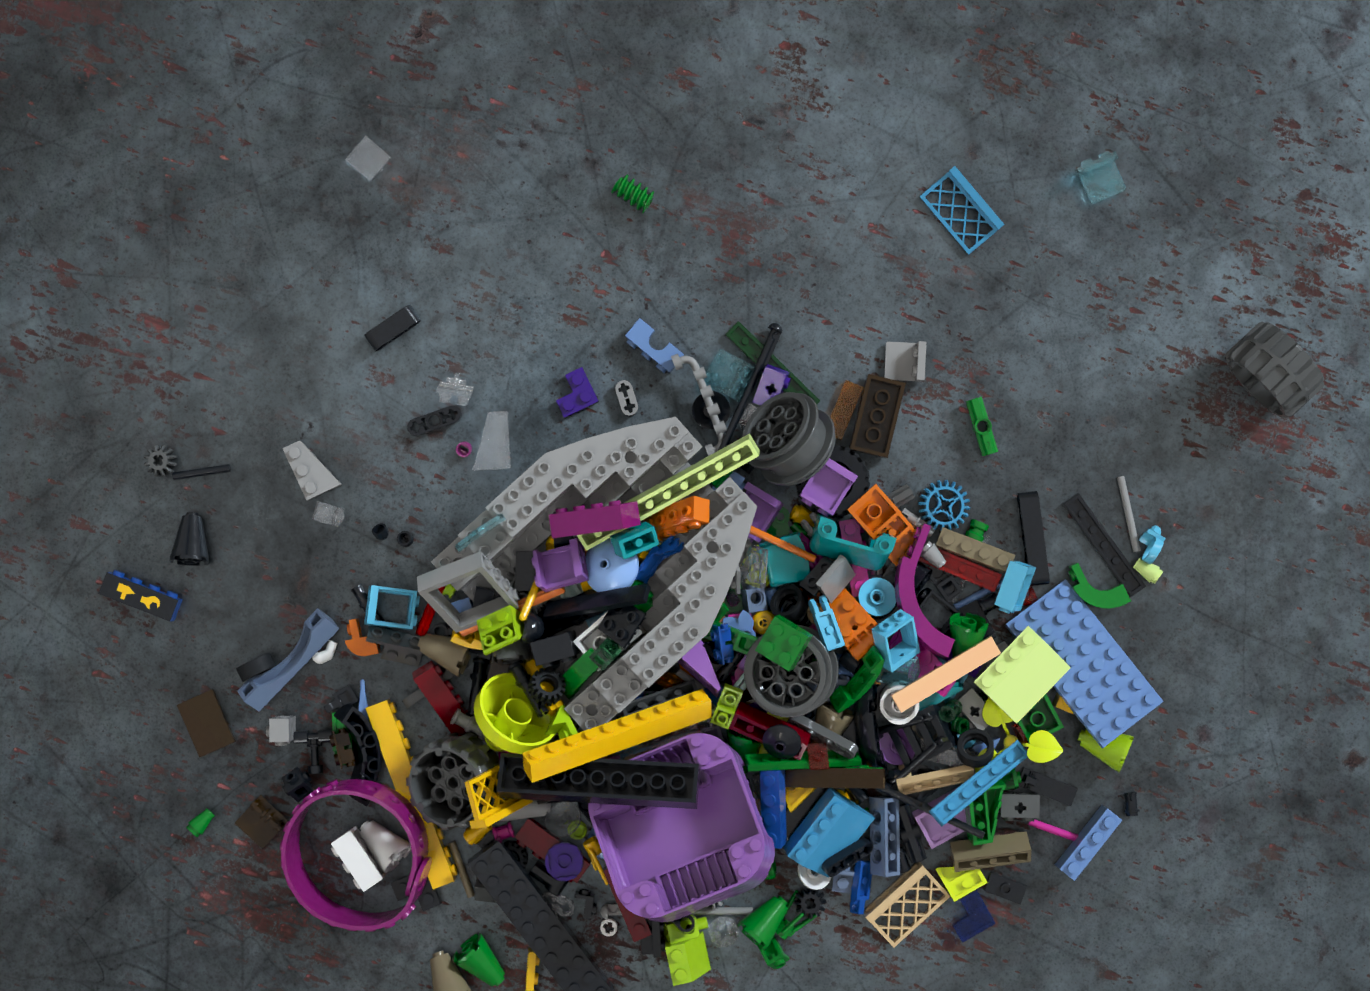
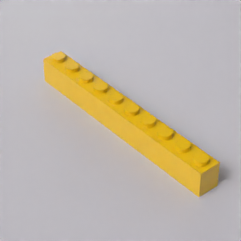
[522,689,712,783]
[365,699,458,889]

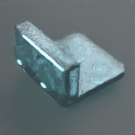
[1076,151,1126,204]

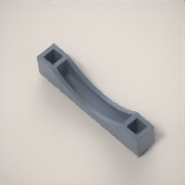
[237,608,339,712]

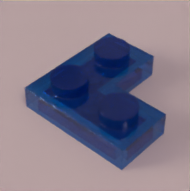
[952,890,996,943]

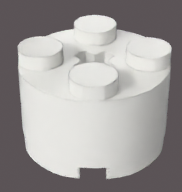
[880,681,919,725]

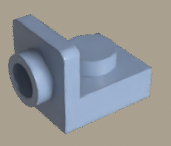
[832,866,855,893]

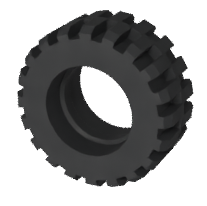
[795,444,870,518]

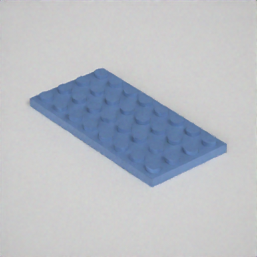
[1005,579,1164,748]

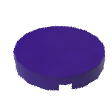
[545,842,584,881]

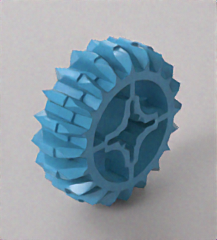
[918,480,970,531]

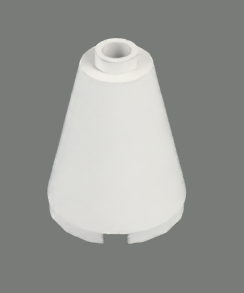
[360,820,411,873]

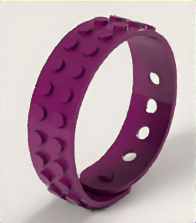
[280,779,432,932]

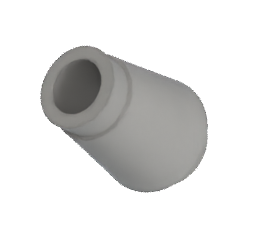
[920,540,946,569]

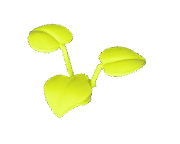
[975,697,1063,774]

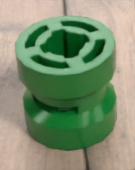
[965,519,989,542]

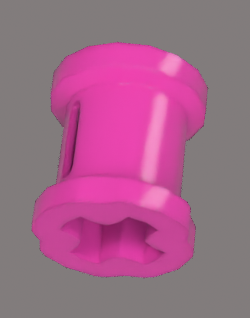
[492,821,515,840]

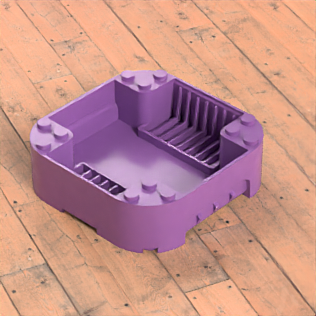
[588,733,775,922]

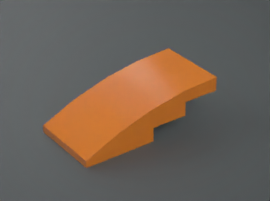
[847,484,915,566]

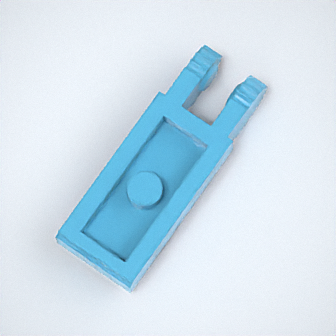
[808,595,845,652]

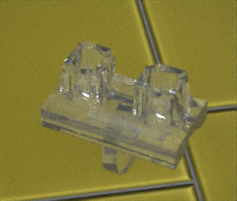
[437,373,474,406]

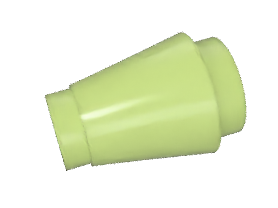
[1133,558,1163,584]

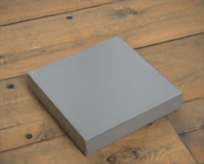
[816,555,856,603]

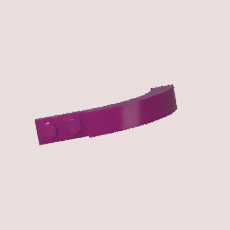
[894,523,955,659]

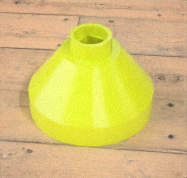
[474,673,555,754]

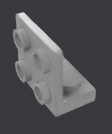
[884,341,926,382]

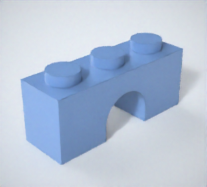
[625,318,684,374]

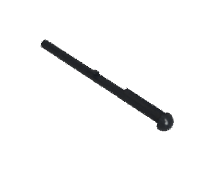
[718,323,782,451]
[847,766,985,839]

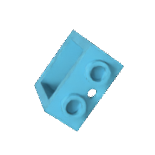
[994,561,1036,614]
[364,585,420,630]
[871,609,920,673]

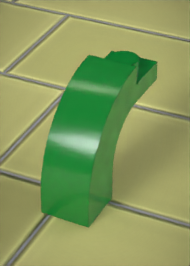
[1068,563,1131,608]

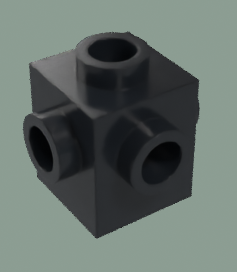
[282,767,313,802]

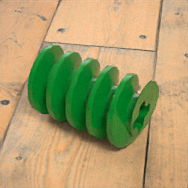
[611,174,654,214]

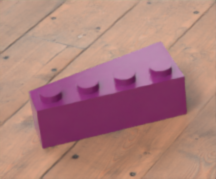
[549,500,641,538]

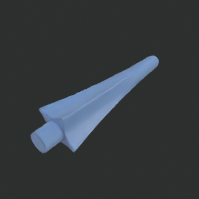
[358,679,371,724]

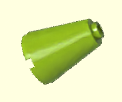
[1078,729,1134,773]

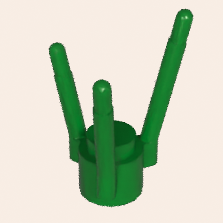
[776,890,817,940]

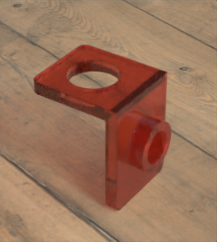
[805,743,829,770]

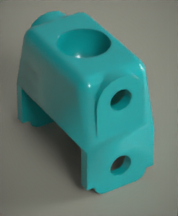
[759,532,810,587]

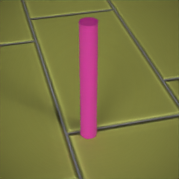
[1027,819,1078,841]

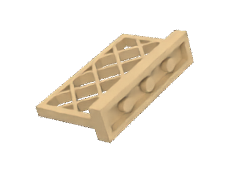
[863,862,951,948]

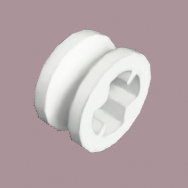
[600,918,618,936]

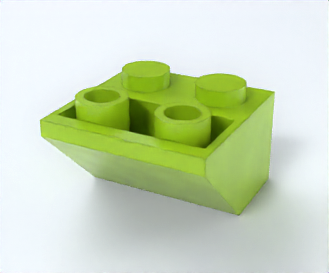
[476,605,525,655]

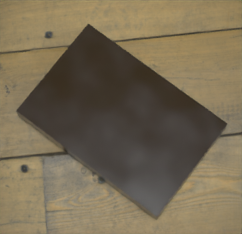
[177,689,236,758]

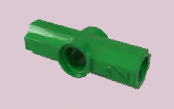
[966,397,998,456]

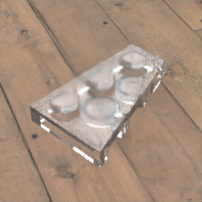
[472,411,511,471]

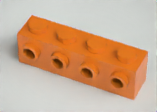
[643,496,710,542]

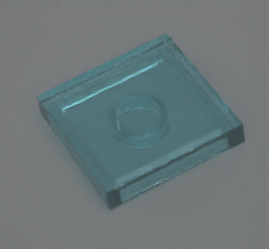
[455,514,506,552]

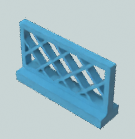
[920,166,1004,254]

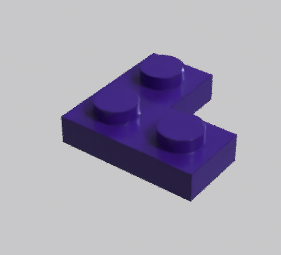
[556,367,599,418]

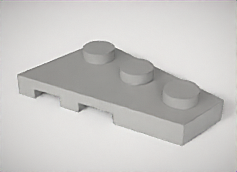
[282,440,342,501]

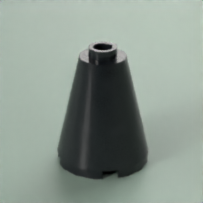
[170,512,209,566]

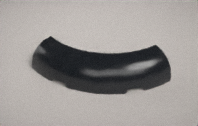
[854,682,887,782]
[333,704,382,807]

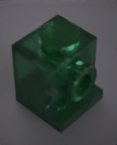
[589,637,622,671]

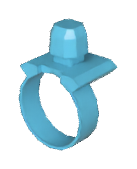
[1138,525,1166,564]

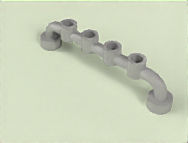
[671,354,727,456]

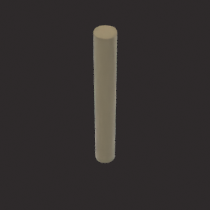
[448,841,475,898]

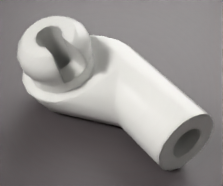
[312,640,338,664]

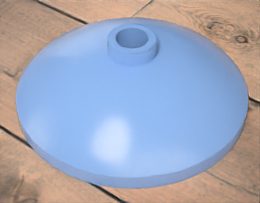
[585,538,639,592]

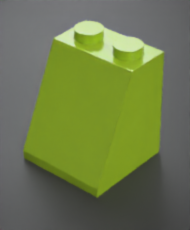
[665,931,711,986]

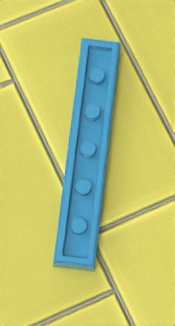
[929,740,1028,827]

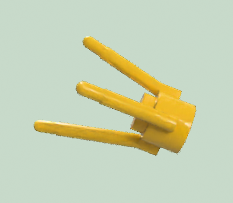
[583,836,608,885]

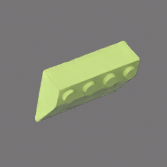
[974,626,1071,724]

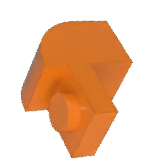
[345,618,381,656]

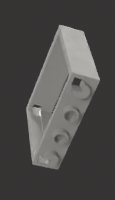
[417,551,520,633]

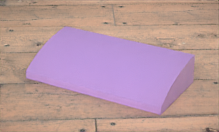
[912,787,999,849]

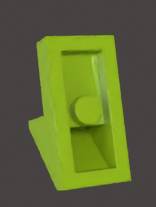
[545,705,578,739]

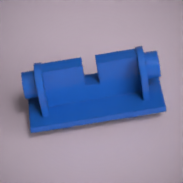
[710,623,734,665]

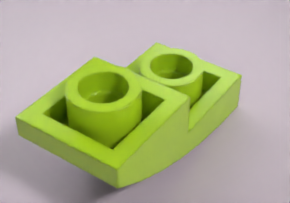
[710,683,744,729]

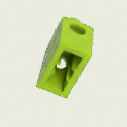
[663,915,708,944]

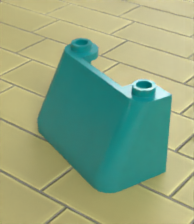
[809,514,897,570]

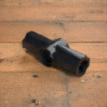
[899,803,927,863]

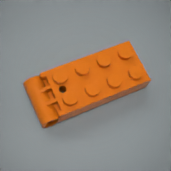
[801,588,878,661]

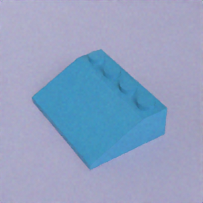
[783,788,875,878]

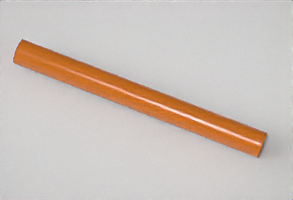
[749,526,816,563]

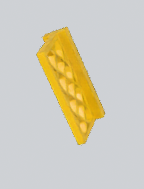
[464,764,533,829]

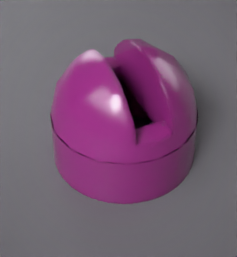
[456,441,472,457]

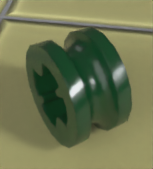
[951,717,970,735]

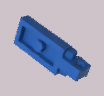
[850,860,872,914]

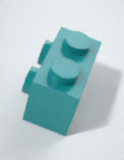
[610,521,660,559]

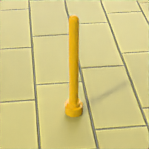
[519,536,554,621]

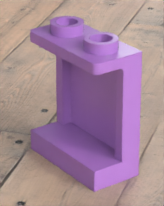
[799,458,858,517]
[744,482,784,543]
[531,538,589,592]

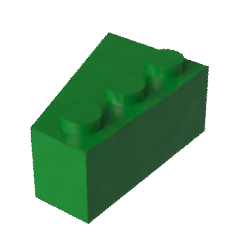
[962,779,1006,846]

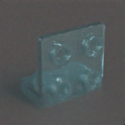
[704,349,754,403]

